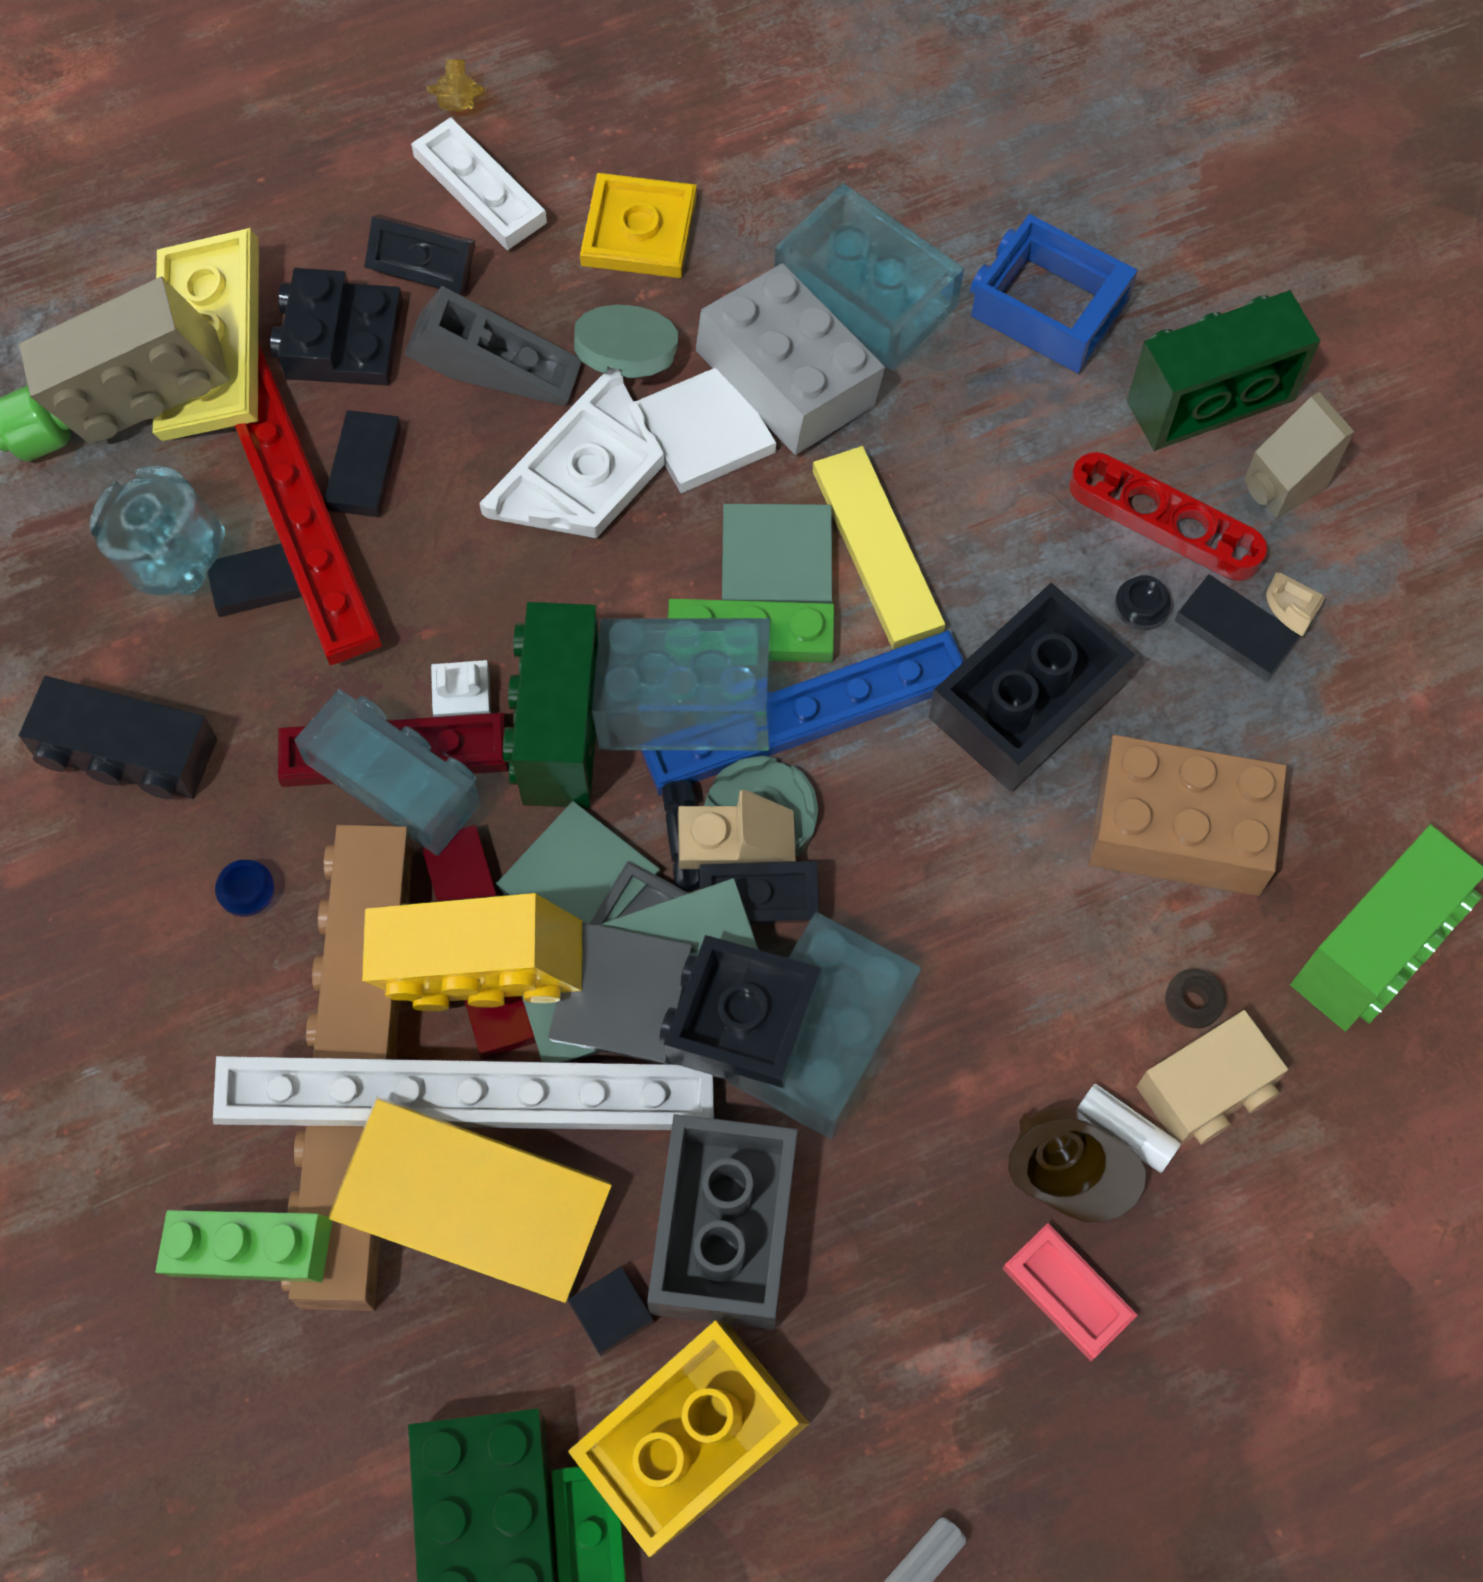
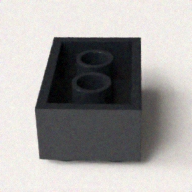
[929,582,1135,792]

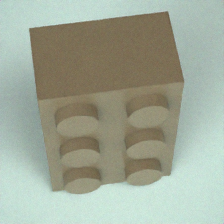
[19,276,230,445]

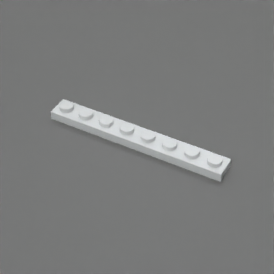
[213,1056,714,1130]

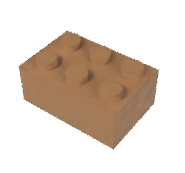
[1088,735,1287,896]

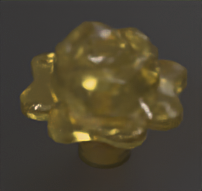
[426,59,485,112]

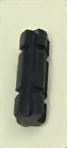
[662,780,700,891]

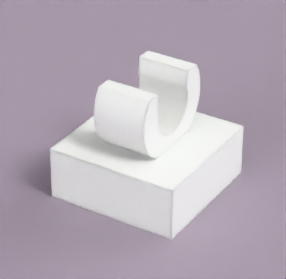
[431,660,491,717]

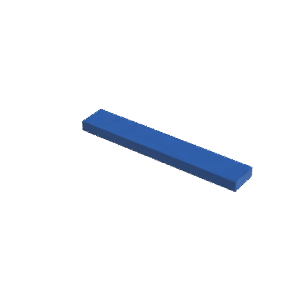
[638,630,964,796]

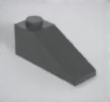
[404,286,582,406]

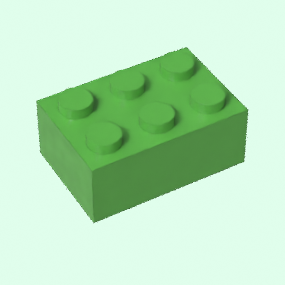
[1290,824,1483,1032]

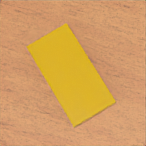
[329,1096,612,1303]

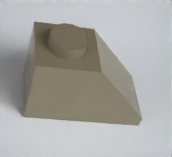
[1244,392,1354,519]

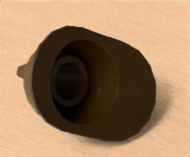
[1008,1107,1146,1222]

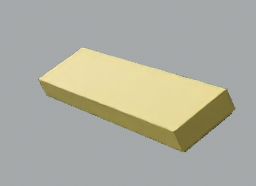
[813,446,945,650]

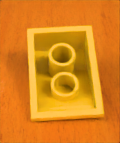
[568,1320,810,1557]

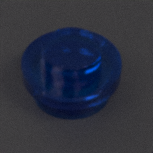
[215,860,275,917]

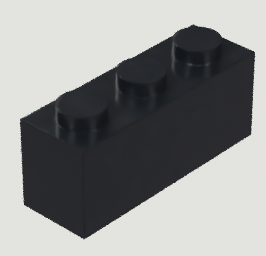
[18,675,217,799]

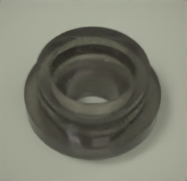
[1165,969,1226,1029]

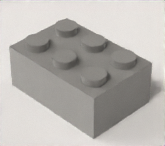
[695,263,885,455]

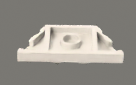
[480,367,665,538]

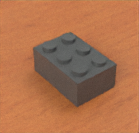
[647,1114,797,1330]

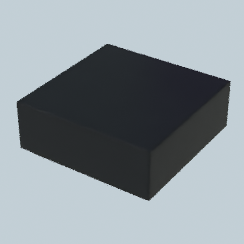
[567,1266,654,1357]

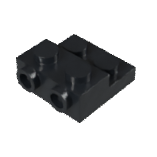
[270,268,403,386]
[659,935,823,1088]

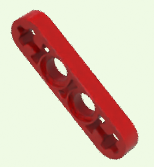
[1069,452,1267,581]

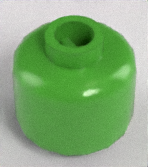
[0,385,72,462]

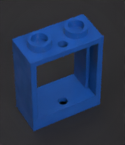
[970,214,1138,374]

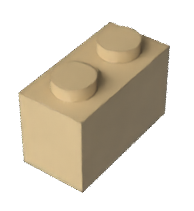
[1136,1010,1289,1145]

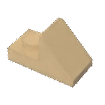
[678,790,796,869]

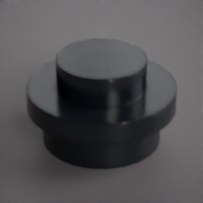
[1115,575,1171,629]

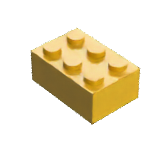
[362,893,583,1012]

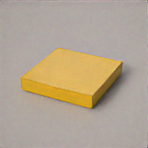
[580,173,697,278]

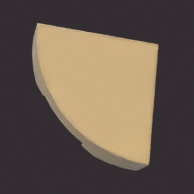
[1266,572,1326,637]

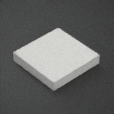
[636,368,776,494]

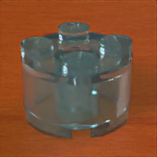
[90,465,225,595]

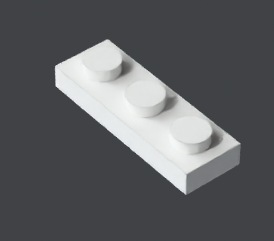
[411,117,547,250]

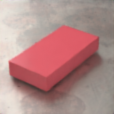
[1002,1223,1138,1361]

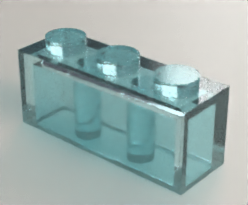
[294,689,481,856]

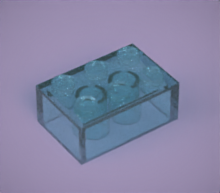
[774,183,964,371]
[592,618,773,751]
[727,912,922,1140]

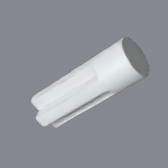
[1076,1084,1182,1173]

